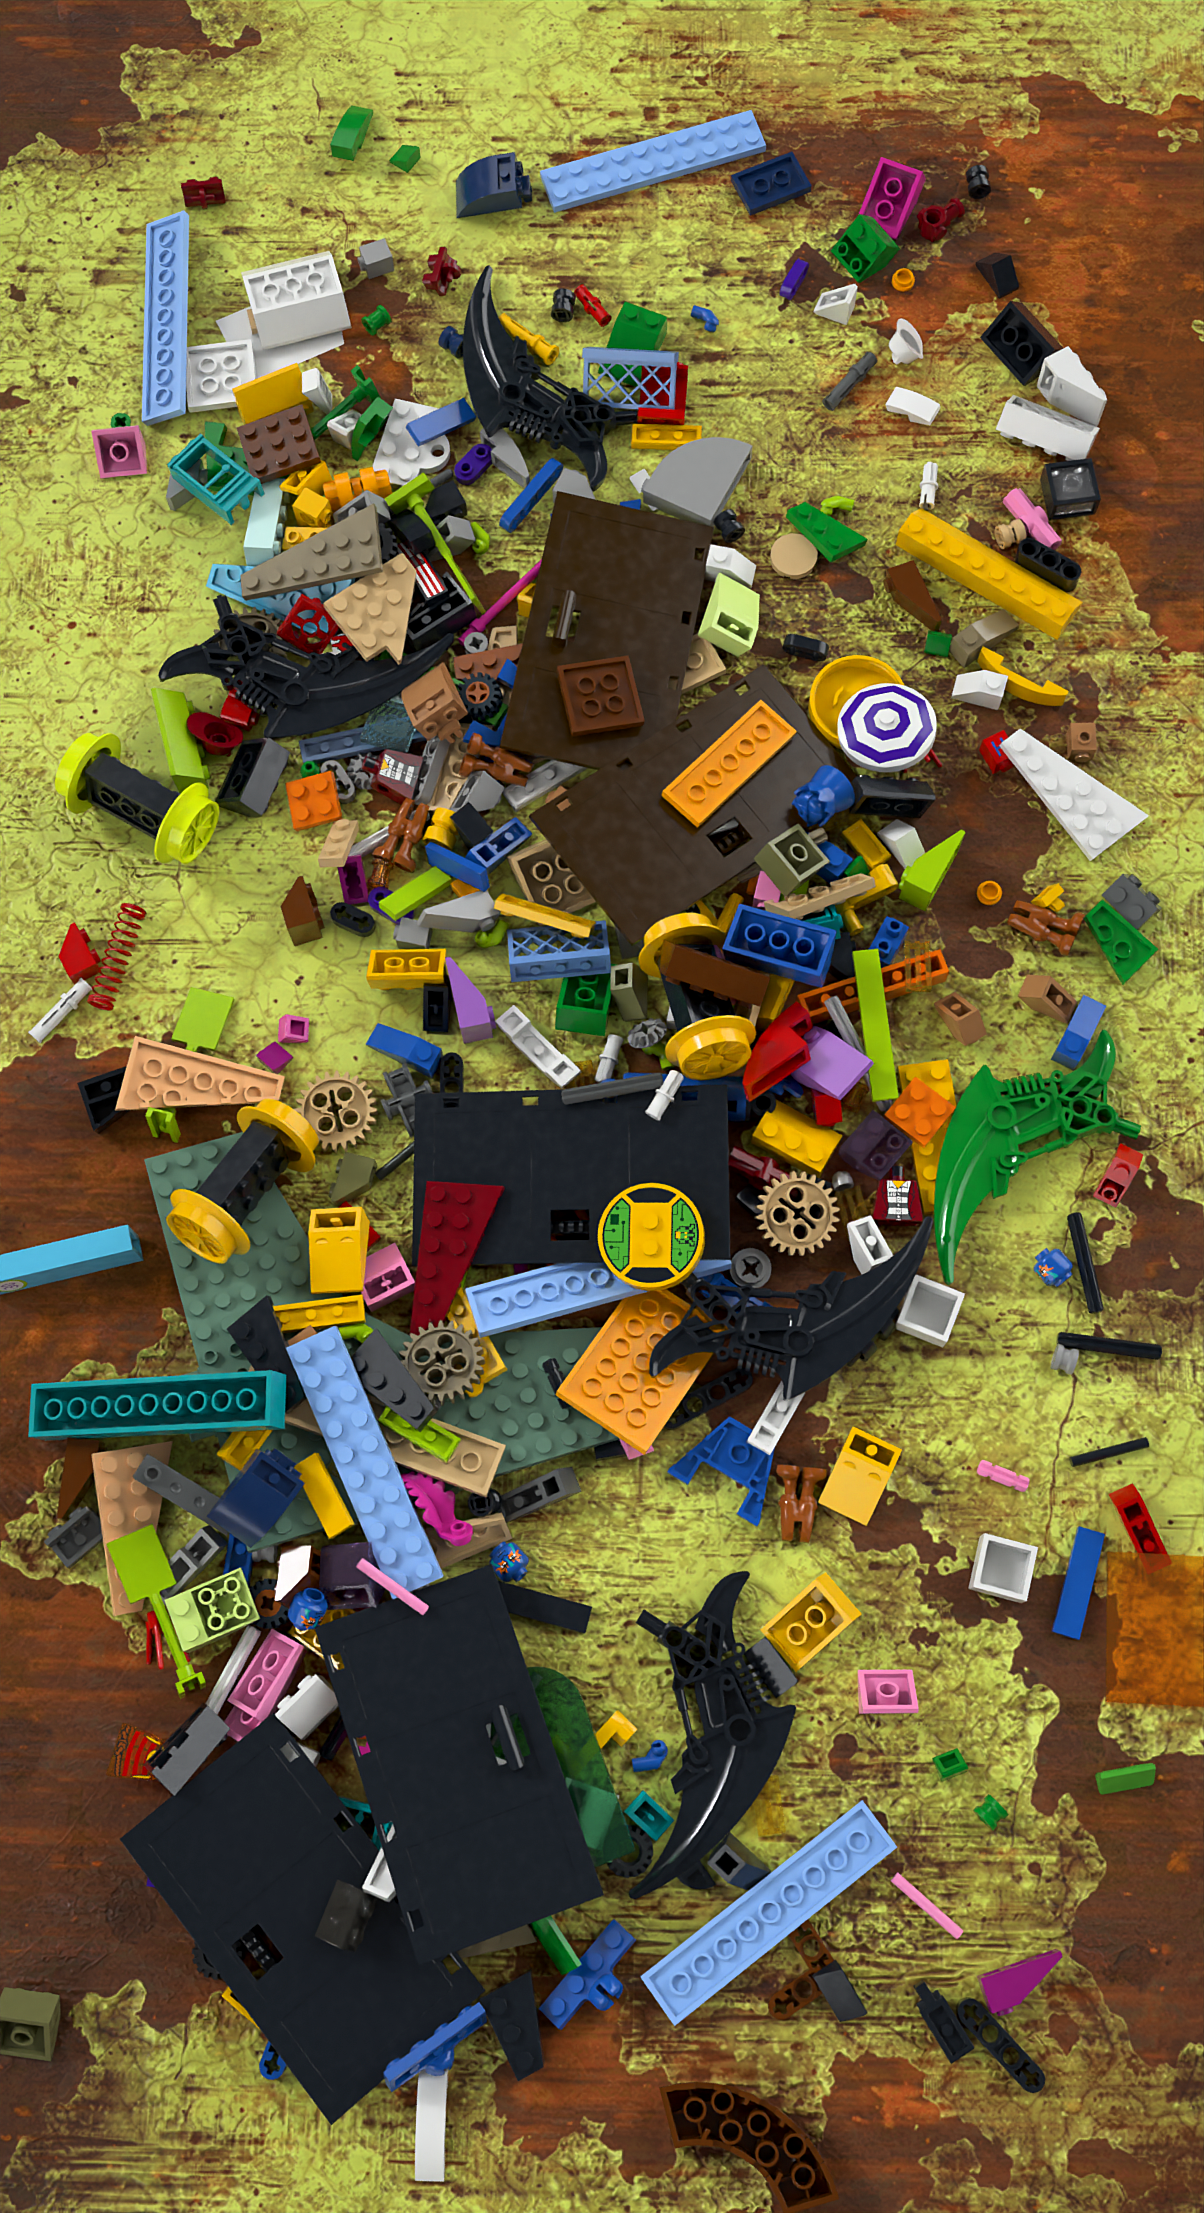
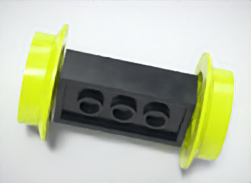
[55,733,219,864]

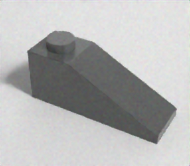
[498,1467,582,1523]

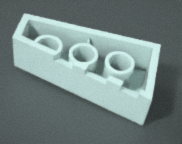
[243,478,291,566]

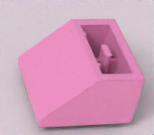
[361,1243,415,1312]

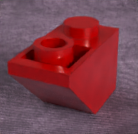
[58,922,102,985]
[1093,1143,1143,1208]

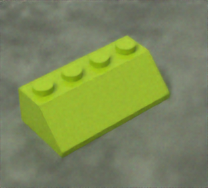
[151,688,211,794]

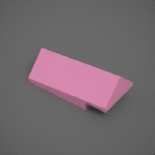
[224,1629,307,1741]

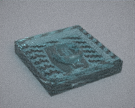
[360,700,416,753]

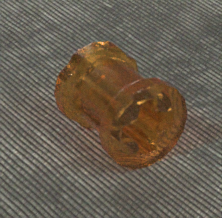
[367,859,394,889]
[841,1081,870,1113]

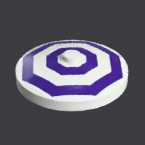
[837,683,937,772]

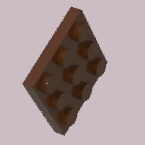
[237,404,321,484]
[556,655,645,737]

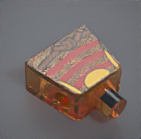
[106,1723,165,1781]

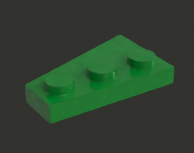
[786,502,868,562]
[1084,899,1158,985]

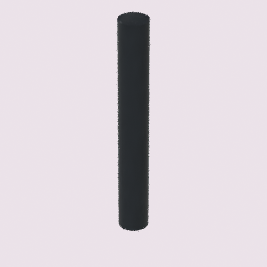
[1069,1437,1149,1467]

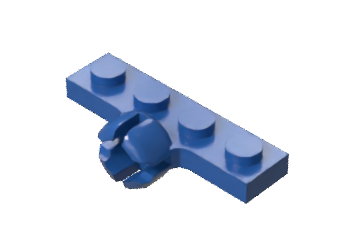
[539,1919,636,2030]
[383,2002,487,2092]

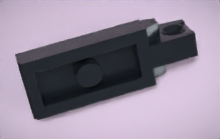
[913,1980,975,2064]

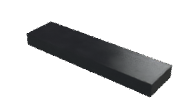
[497,1580,592,1634]

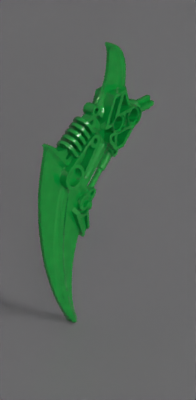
[934,1029,1141,1285]

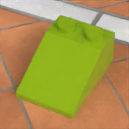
[898,830,965,911]

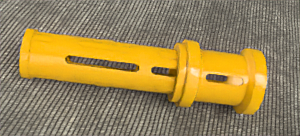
[498,313,559,365]

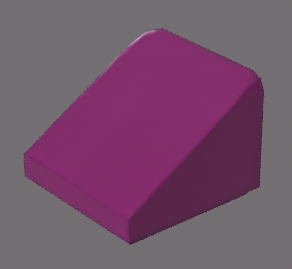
[256,1041,293,1074]

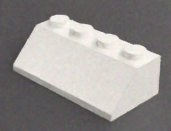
[996,395,1100,461]

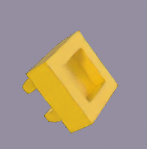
[1031,883,1065,912]

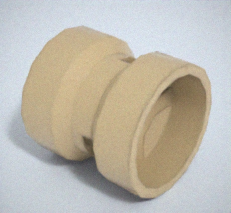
[995,519,1027,549]

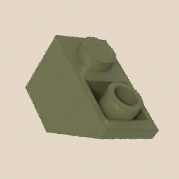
[610,963,648,1022]
[329,1152,378,1207]

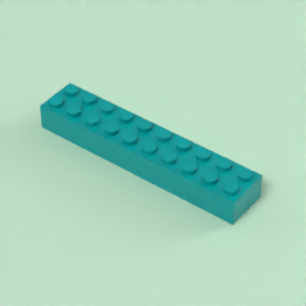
[28,1370,286,1441]

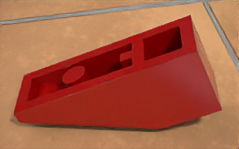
[1108,1483,1172,1575]

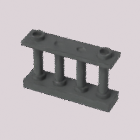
[132,1454,229,1535]

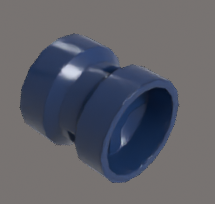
[438,326,463,358]

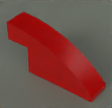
[743,1001,813,1102]

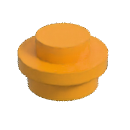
[892,268,915,292]
[977,881,1002,905]

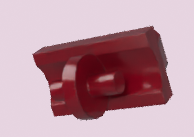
[181,177,226,209]
[422,247,462,296]

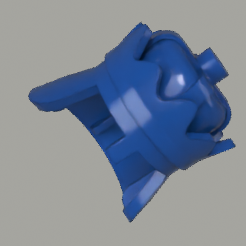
[792,765,855,827]

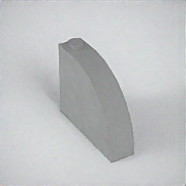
[641,437,753,527]

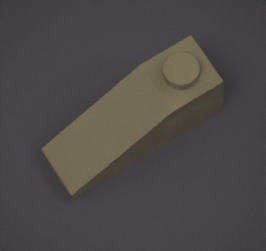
[949,609,1019,668]

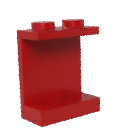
[638,362,688,425]

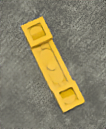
[977,646,1069,706]

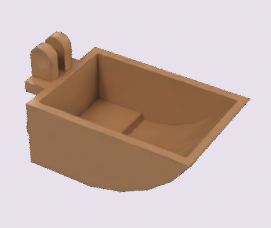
[401,663,468,744]

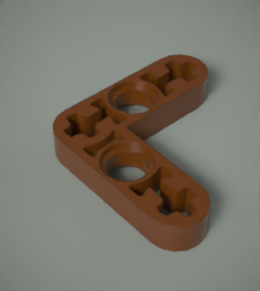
[768,1919,834,2020]

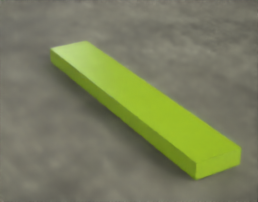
[852,949,899,1102]

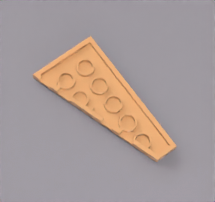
[115,1036,285,1111]
[91,1441,173,1616]

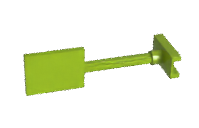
[385,472,486,615]
[145,987,234,1143]
[106,1524,206,1699]

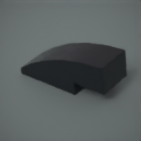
[386,508,435,556]

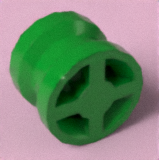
[973,1794,1009,1831]

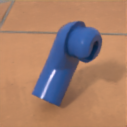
[691,305,719,333]
[632,1740,668,1773]

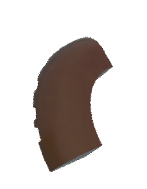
[659,2082,840,2213]

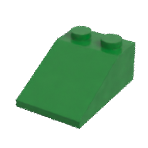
[598,302,667,389]
[555,963,617,1037]

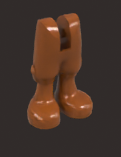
[459,733,534,787]
[372,797,430,873]
[1006,900,1085,956]
[776,1465,827,1543]

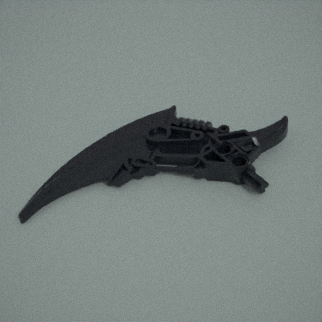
[463,265,638,492]
[158,595,454,739]
[649,1216,933,1401]
[629,1571,796,1899]

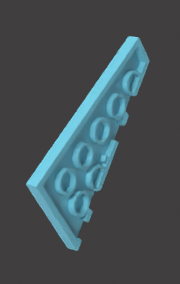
[206,564,355,642]

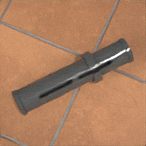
[822,351,878,411]

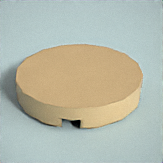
[770,533,818,579]

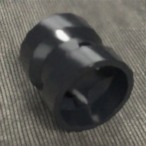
[966,165,991,199]
[551,288,576,322]
[713,509,745,543]
[468,1488,502,1517]

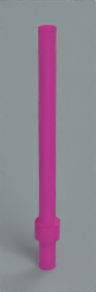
[457,559,542,646]

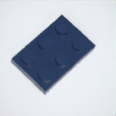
[731,152,812,216]

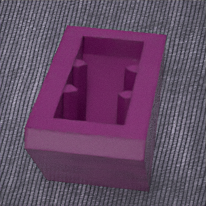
[337,854,369,905]

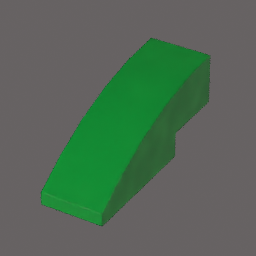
[330,105,373,161]

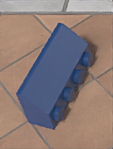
[722,904,837,988]

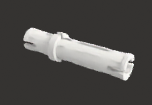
[28,978,92,1043]

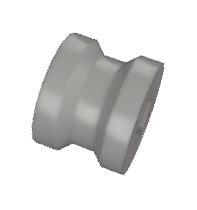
[464,632,488,655]
[1050,1344,1079,1375]
[252,1544,279,1563]

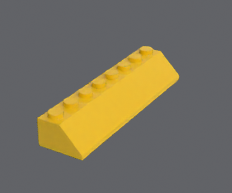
[896,508,1083,640]

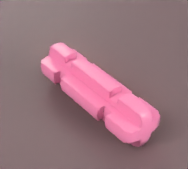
[977,1460,1030,1492]

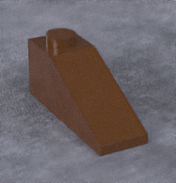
[883,560,942,632]
[57,1438,108,1521]

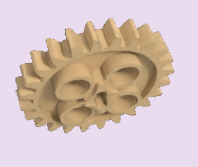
[294,1070,378,1153]
[755,1171,840,1256]

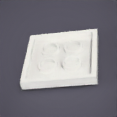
[186,339,256,413]

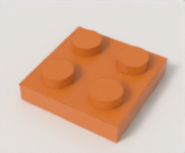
[285,771,343,831]
[883,1077,956,1148]

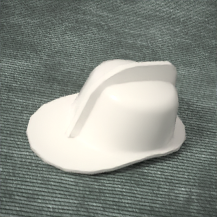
[889,318,923,364]

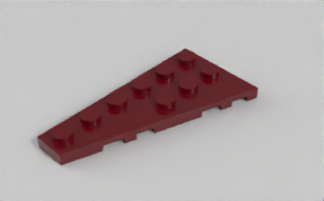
[410,1181,505,1336]

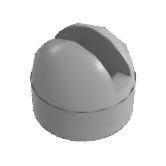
[832,1171,854,1192]

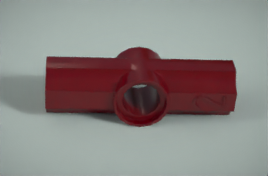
[729,1146,799,1201]

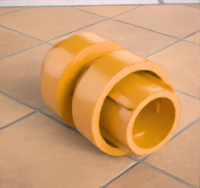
[323,466,392,514]

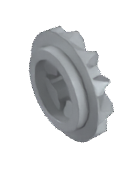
[347,752,379,790]
[627,1018,667,1048]
[730,1248,771,1288]

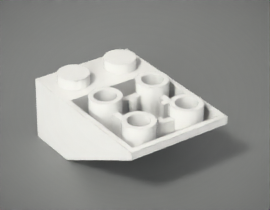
[1037,346,1107,427]

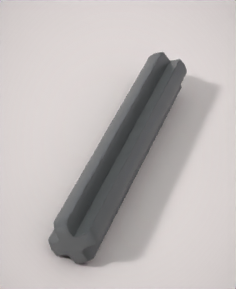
[561,1073,663,1105]

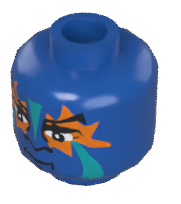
[1034,1248,1073,1287]
[489,1542,529,1582]
[288,1588,328,1631]

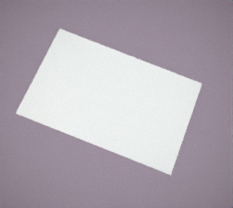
[216,306,345,379]

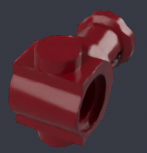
[917,197,965,242]

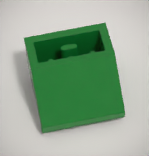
[831,214,900,283]

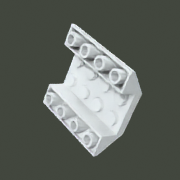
[241,251,352,350]

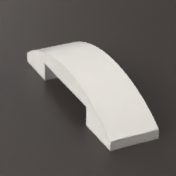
[495,1005,581,1089]
[747,1381,805,1455]
[415,2069,448,2182]

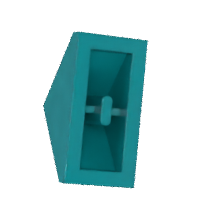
[624,1790,675,1841]

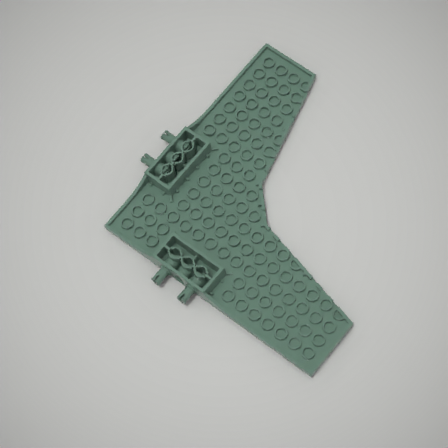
[144,1132,619,1553]

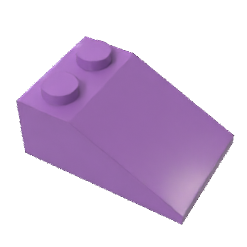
[445,957,496,1044]
[790,1026,874,1100]

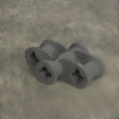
[380,1063,433,1138]

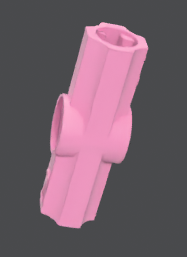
[1003,488,1062,550]

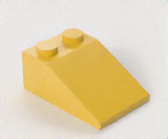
[760,1572,862,1672]

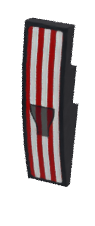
[398,542,450,606]

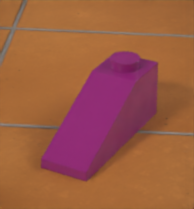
[977,1949,1063,2016]

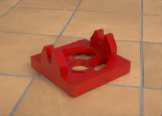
[277,594,340,654]

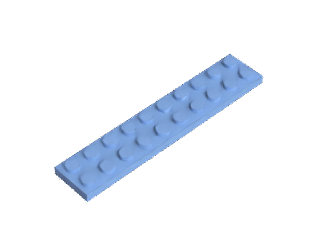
[540,110,766,213]
[142,210,189,426]
[465,1260,732,1338]
[286,1326,444,1599]
[641,1800,897,2026]

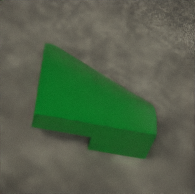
[352,397,393,462]

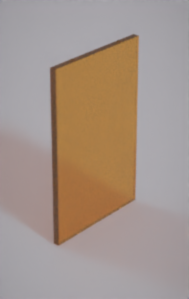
[1105,1551,1204,1707]

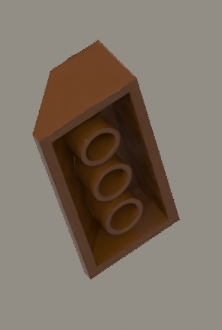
[660,940,771,1009]

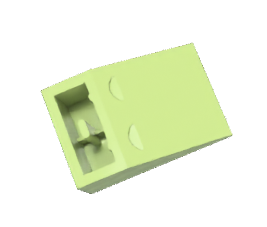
[698,573,760,657]
[164,1568,260,1653]

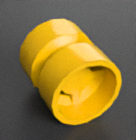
[422,807,459,852]

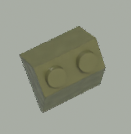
[754,824,830,897]
[0,1987,61,2061]

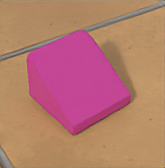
[278,1014,309,1043]

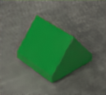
[924,630,952,657]
[932,1748,968,1782]

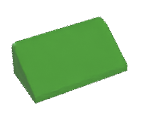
[1095,1763,1156,1795]

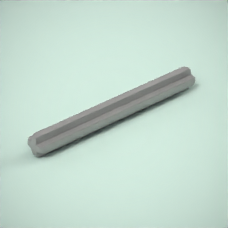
[824,996,893,1111]

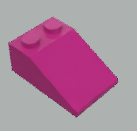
[858,157,926,240]

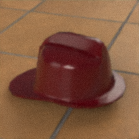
[186,712,243,757]

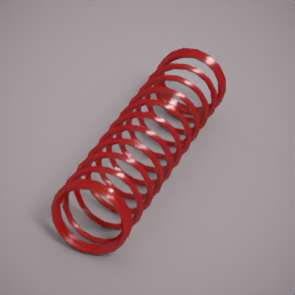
[87,903,147,1011]

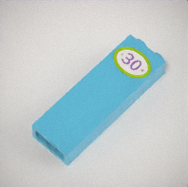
[0,1225,143,1295]

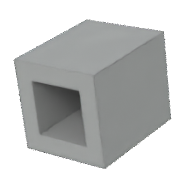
[357,238,394,279]
[393,917,433,949]

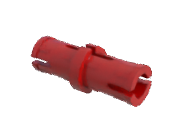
[574,284,612,327]

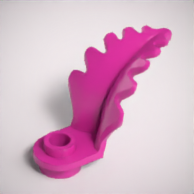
[401,1471,473,1546]

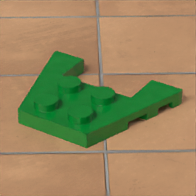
[204,421,254,496]

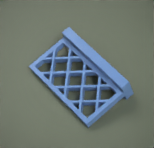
[582,347,679,410]
[507,920,611,982]

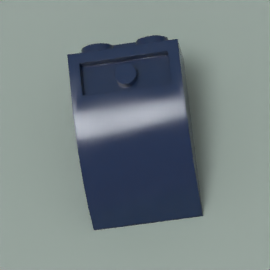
[456,152,533,219]
[207,1448,305,1548]

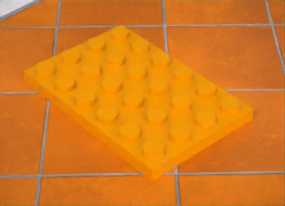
[555,1289,725,1455]

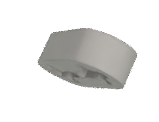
[320,760,356,804]

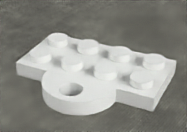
[373,399,450,489]

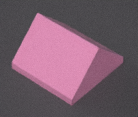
[91,425,147,478]
[858,1670,919,1714]

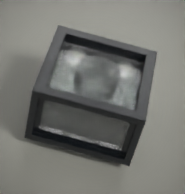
[1040,458,1101,521]

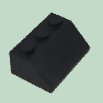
[980,301,1063,386]
[215,737,291,817]
[849,775,936,818]

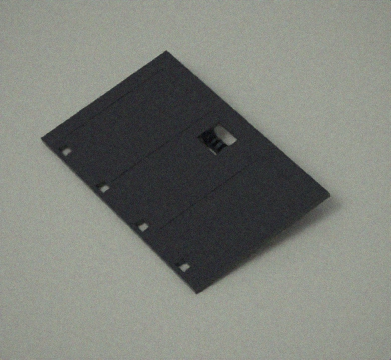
[412,1084,730,1267]
[314,1564,604,1966]
[120,1713,485,2125]

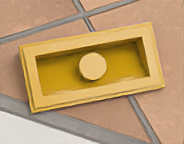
[217,1430,272,1471]

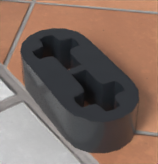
[782,634,829,662]
[330,902,376,937]

